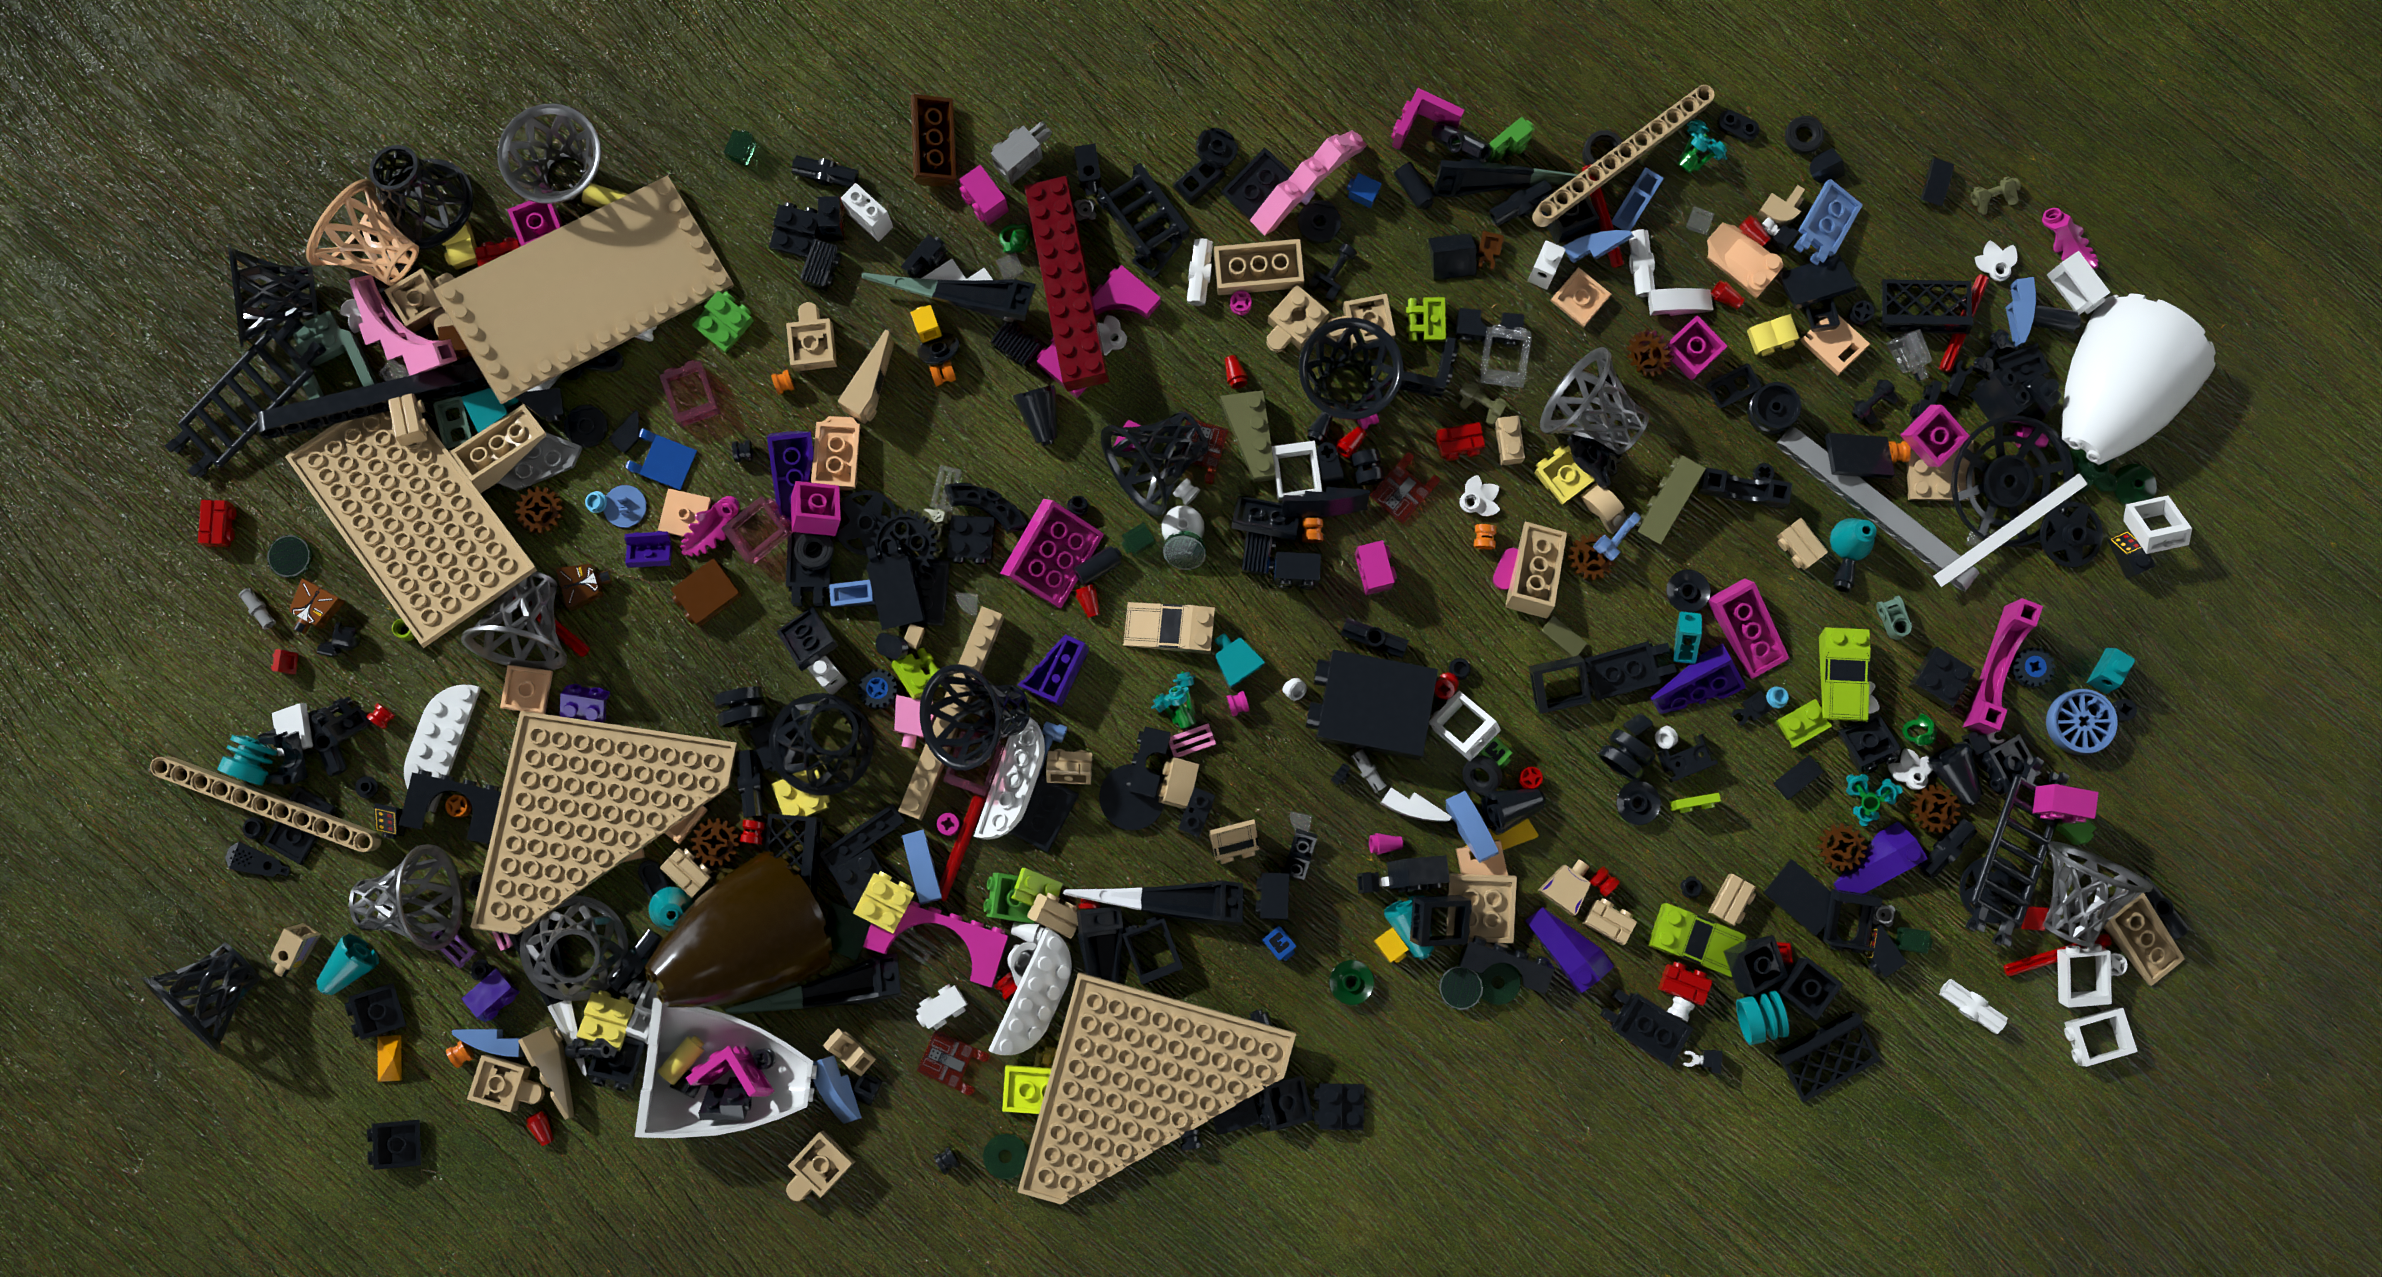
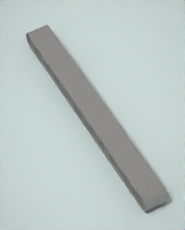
[1776,426,1979,591]

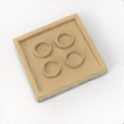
[1907,441,1975,501]
[1446,874,1517,943]

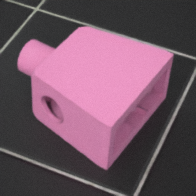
[894,695,936,749]

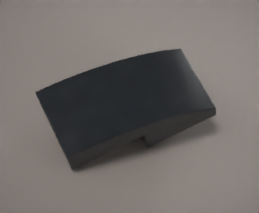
[1920,157,1954,206]
[1909,380,1943,424]
[1773,755,1824,800]
[1283,828,1318,880]

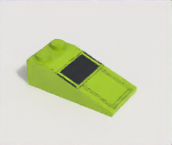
[1819,627,1871,721]
[1647,903,1746,977]

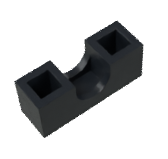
[1455,308,1524,347]
[1126,726,1171,799]

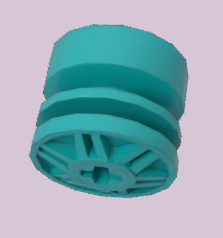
[217,734,278,786]
[1736,991,1789,1045]

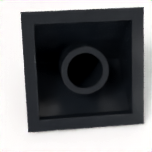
[1428,233,1476,280]

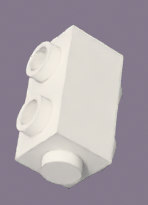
[916,984,968,1030]

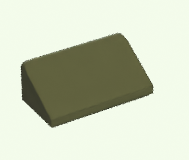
[1539,616,1587,657]

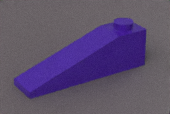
[767,431,814,523]
[1651,643,1746,714]
[1833,821,1928,903]
[1525,907,1614,993]

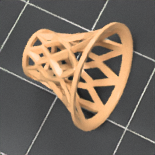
[306,179,419,286]

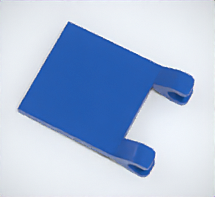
[625,429,697,491]

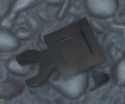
[1730,690,1773,726]
[1329,763,1351,787]

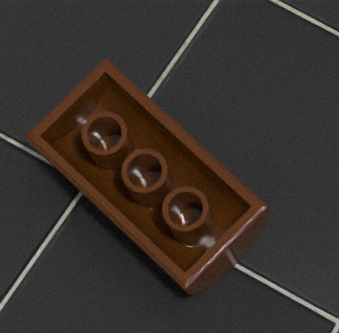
[910,94,956,186]

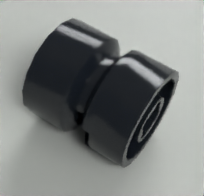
[1352,449,1385,486]

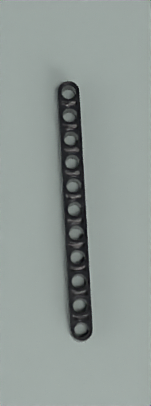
[257,360,490,439]

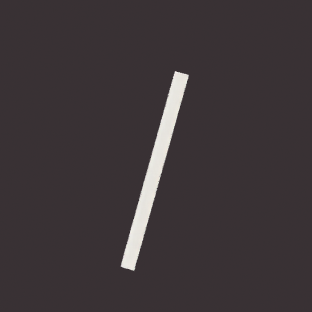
[1933,473,2087,587]

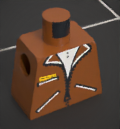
[289,578,345,635]

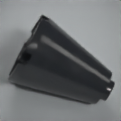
[1013,385,1057,446]
[1927,742,1983,806]
[1481,788,1546,835]

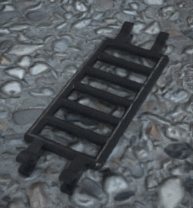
[165,316,327,478]
[1965,757,2070,947]

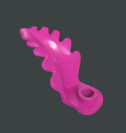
[2042,208,2099,268]
[680,496,740,557]

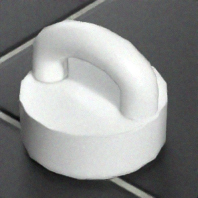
[1282,678,1307,701]
[1655,726,1678,749]

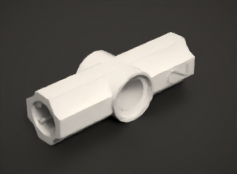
[1629,229,1655,297]
[1187,238,1213,306]
[1939,979,2008,1034]

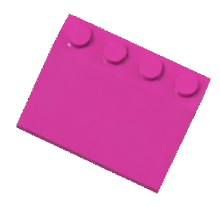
[1000,499,1104,609]

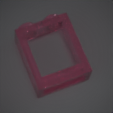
[659,360,721,428]
[721,496,793,565]
[943,732,1004,798]

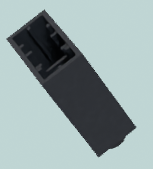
[1306,650,1438,760]

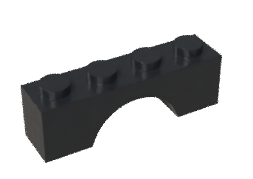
[1697,467,1792,509]
[1459,935,1554,994]

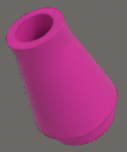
[1369,833,1403,855]

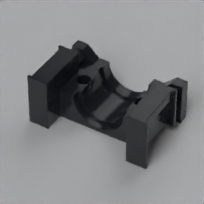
[258,729,308,785]
[1655,732,1718,783]

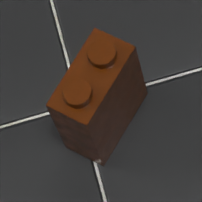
[671,558,742,627]

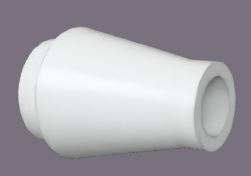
[1011,922,1045,945]

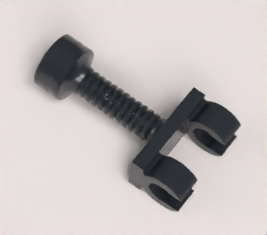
[1307,243,1357,303]

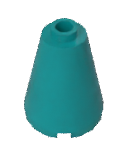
[1830,518,1877,561]
[649,887,693,931]
[1383,894,1434,960]
[316,934,379,995]

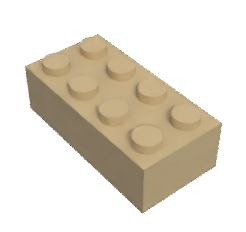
[1214,239,1304,295]

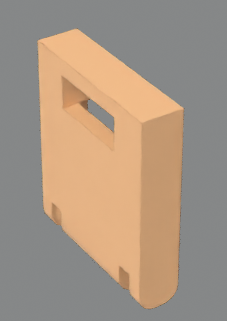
[1800,315,1870,376]
[1456,840,1508,876]

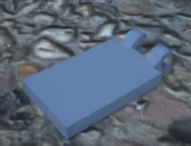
[1794,179,1863,265]

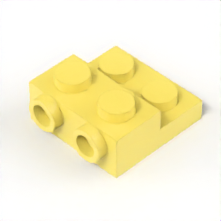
[1534,445,1595,505]
[771,769,831,823]
[853,871,914,933]
[576,990,635,1051]

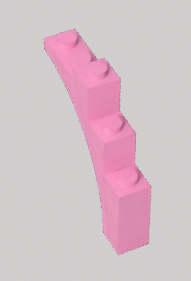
[1250,130,1367,236]
[349,275,457,376]

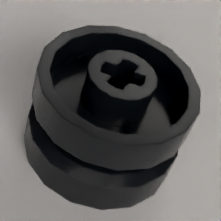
[1747,382,1801,435]
[713,686,768,728]
[1597,729,1656,782]

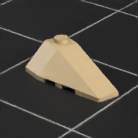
[518,1026,574,1120]

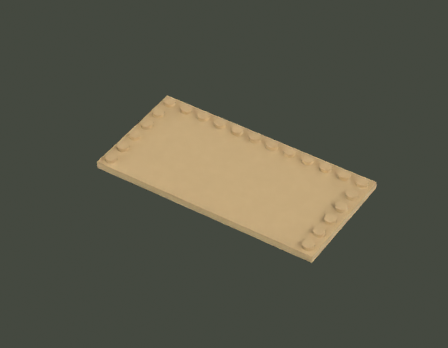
[433,175,734,404]
[285,411,537,648]

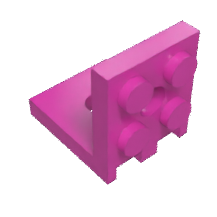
[1391,88,1464,150]
[686,1046,775,1097]

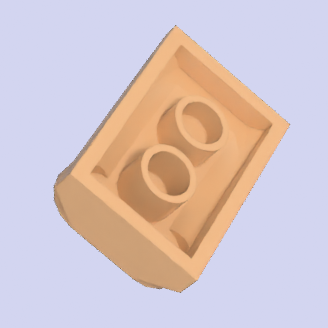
[1707,222,1785,299]
[811,416,860,491]

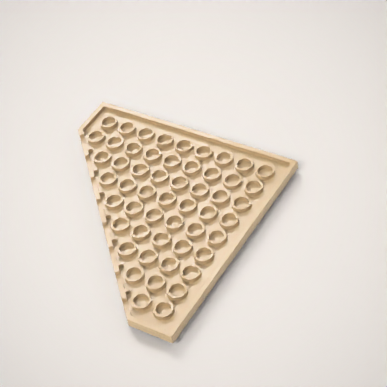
[471,711,738,935]
[1018,972,1296,1204]

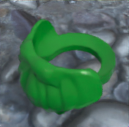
[999,223,1031,254]
[1902,713,1938,746]

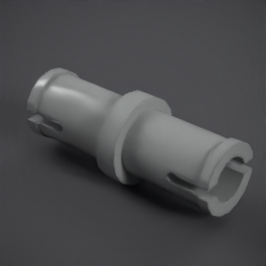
[239,588,276,630]
[1351,749,1387,793]

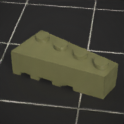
[1220,390,1275,483]
[1636,455,1706,545]

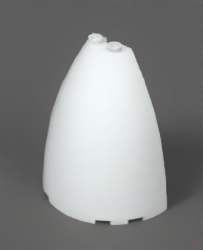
[2062,294,2216,465]
[635,998,817,1138]

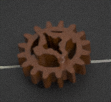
[1627,329,1674,377]
[515,487,565,535]
[1568,533,1615,581]
[1910,785,1960,833]
[691,818,741,867]
[1816,823,1867,872]

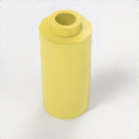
[582,183,628,208]
[657,1035,705,1085]

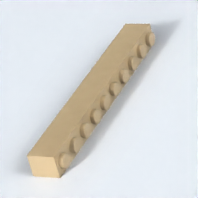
[898,606,1004,821]

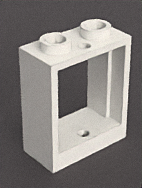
[841,183,893,242]
[2047,251,2110,315]
[1271,441,1322,502]
[2123,495,2192,554]
[1429,691,1501,761]
[2057,944,2112,1008]
[2064,1008,2138,1067]

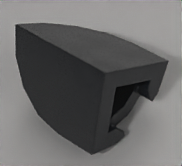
[1809,148,1845,183]

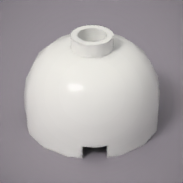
[1161,506,1204,550]

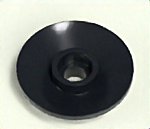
[917,332,959,364]
[1666,569,1710,613]
[1616,781,1661,825]

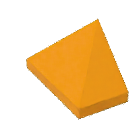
[377,1035,402,1082]

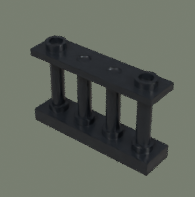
[1097,163,1190,263]

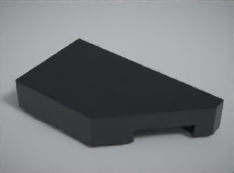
[608,410,640,454]

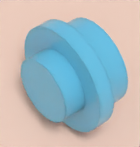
[585,491,607,513]
[1766,686,1789,708]

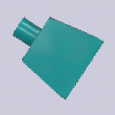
[461,388,519,433]
[1673,612,1702,664]
[1214,633,1265,689]
[2087,648,2135,695]

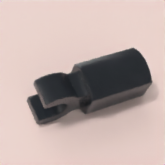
[1944,360,1973,400]

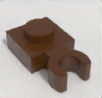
[1478,231,1504,271]

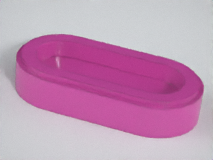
[1493,548,1519,590]

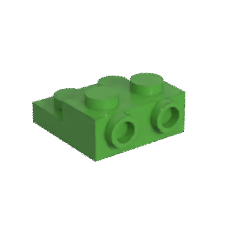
[1487,117,1535,162]
[692,291,754,353]
[984,873,1034,924]

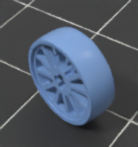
[2046,689,2118,756]

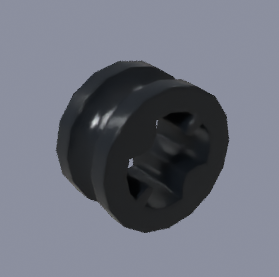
[1753,463,1774,480]
[753,1048,776,1070]

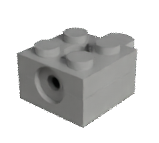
[991,121,1052,185]

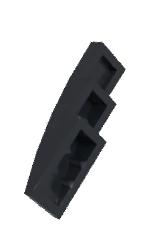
[1281,487,1370,518]

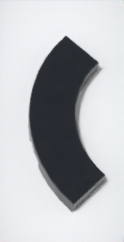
[944,483,1028,534]

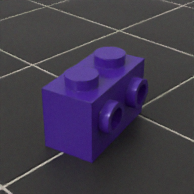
[462,968,520,1023]

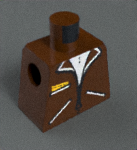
[556,564,613,611]

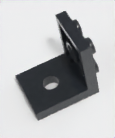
[1399,337,1458,399]

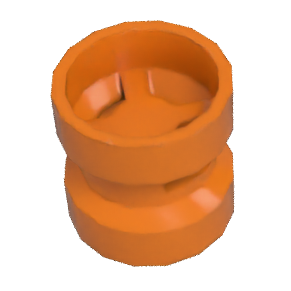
[929,360,956,387]
[1302,518,1323,543]
[1474,524,1497,550]

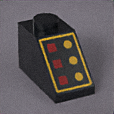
[2107,531,2156,579]
[374,803,407,839]
[1867,925,1907,978]

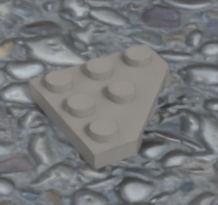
[497,432,583,491]

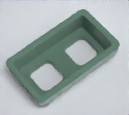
[433,396,472,449]

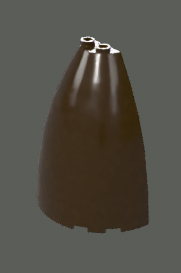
[645,851,833,1007]

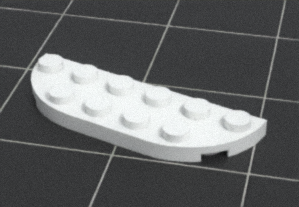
[404,685,481,812]
[974,714,1045,840]
[989,927,1072,1055]

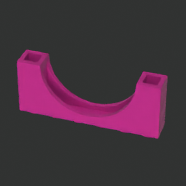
[1037,265,1161,399]
[1962,598,2043,735]
[863,901,1009,988]

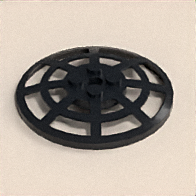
[1951,416,2075,547]

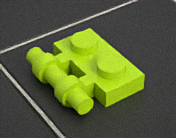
[1406,297,1446,342]
[891,648,942,700]

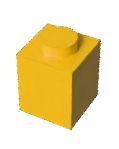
[910,305,942,343]
[1374,928,1409,964]

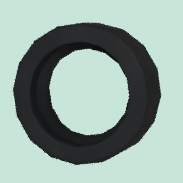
[1582,130,1624,169]

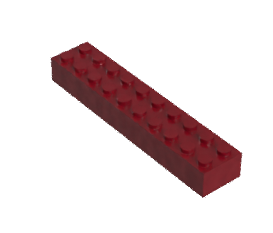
[1024,176,1110,392]

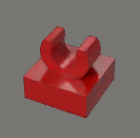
[271,649,299,675]

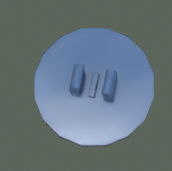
[603,485,647,528]

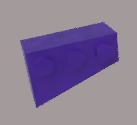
[1018,634,1090,707]

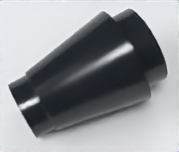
[1307,412,1333,445]
[1832,559,1856,593]

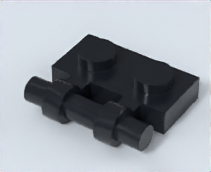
[312,696,372,746]

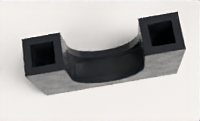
[399,769,501,844]

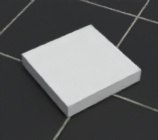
[272,703,313,756]

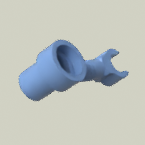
[1593,512,1641,561]
[1037,721,1068,778]

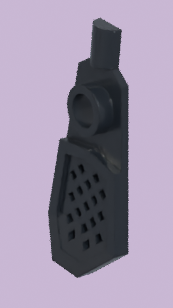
[225,842,291,877]

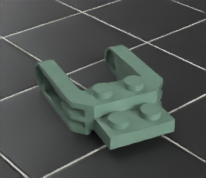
[290,310,378,400]

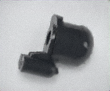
[317,622,361,657]

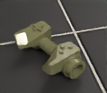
[1970,176,2021,215]
[1459,382,1507,425]
[916,508,951,558]

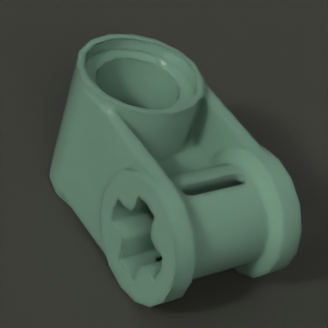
[1876,595,1912,640]

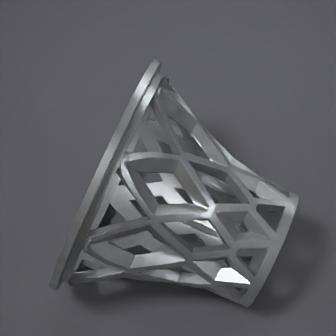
[497,104,601,204]
[1540,347,1649,454]
[461,572,567,670]
[2043,841,2153,947]
[349,844,464,951]
[520,896,628,1001]

